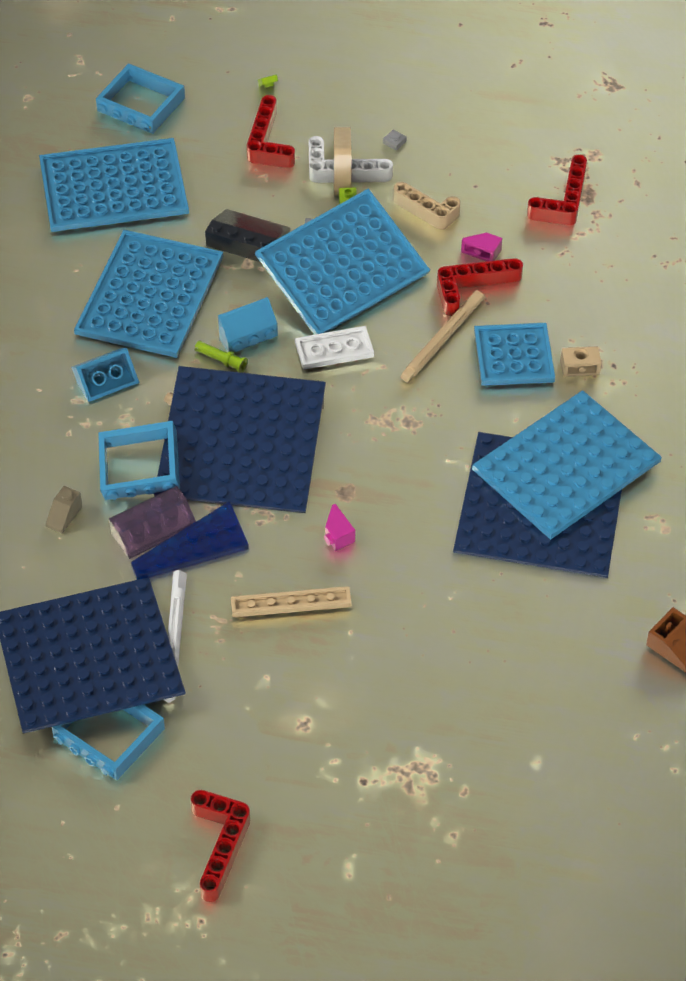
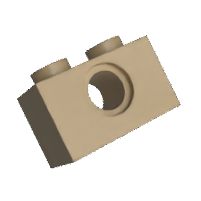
[560,346,601,377]

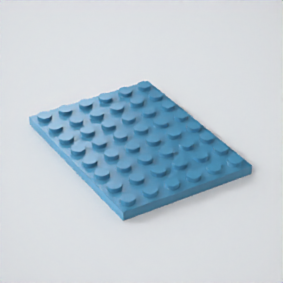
[39,138,189,232]
[255,188,430,335]
[74,230,224,358]
[472,390,662,540]

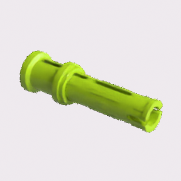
[194,340,248,373]

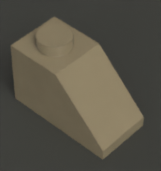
[45,486,82,534]

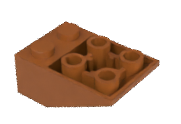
[646,607,686,673]

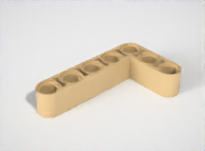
[334,127,351,196]

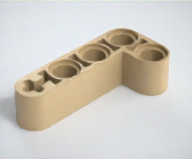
[393,182,460,229]

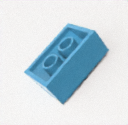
[218,297,278,352]
[71,348,139,402]

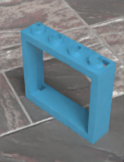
[96,63,185,134]
[98,421,180,500]
[52,705,165,780]

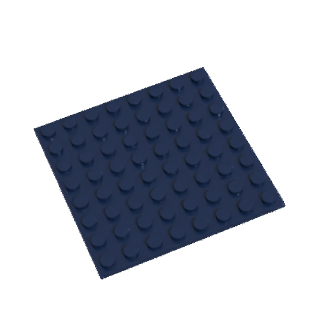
[154,366,326,513]
[453,432,622,578]
[0,577,186,734]

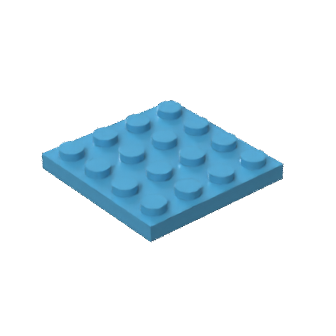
[474,323,555,386]

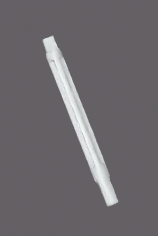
[164,570,187,703]

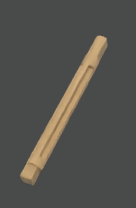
[400,290,485,383]

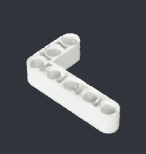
[309,136,393,183]

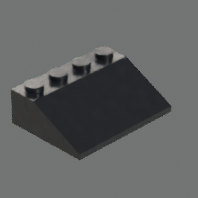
[205,209,290,262]

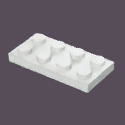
[295,326,374,370]

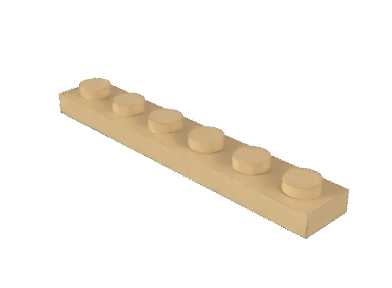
[231,586,351,618]

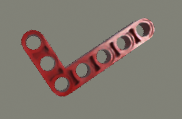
[247,95,295,168]
[527,155,587,225]
[437,258,523,316]
[191,790,250,902]

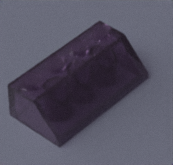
[109,486,197,559]

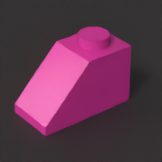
[461,232,503,262]
[324,504,355,551]

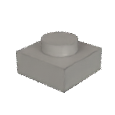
[383,129,407,151]

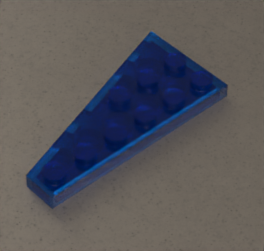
[131,501,249,580]

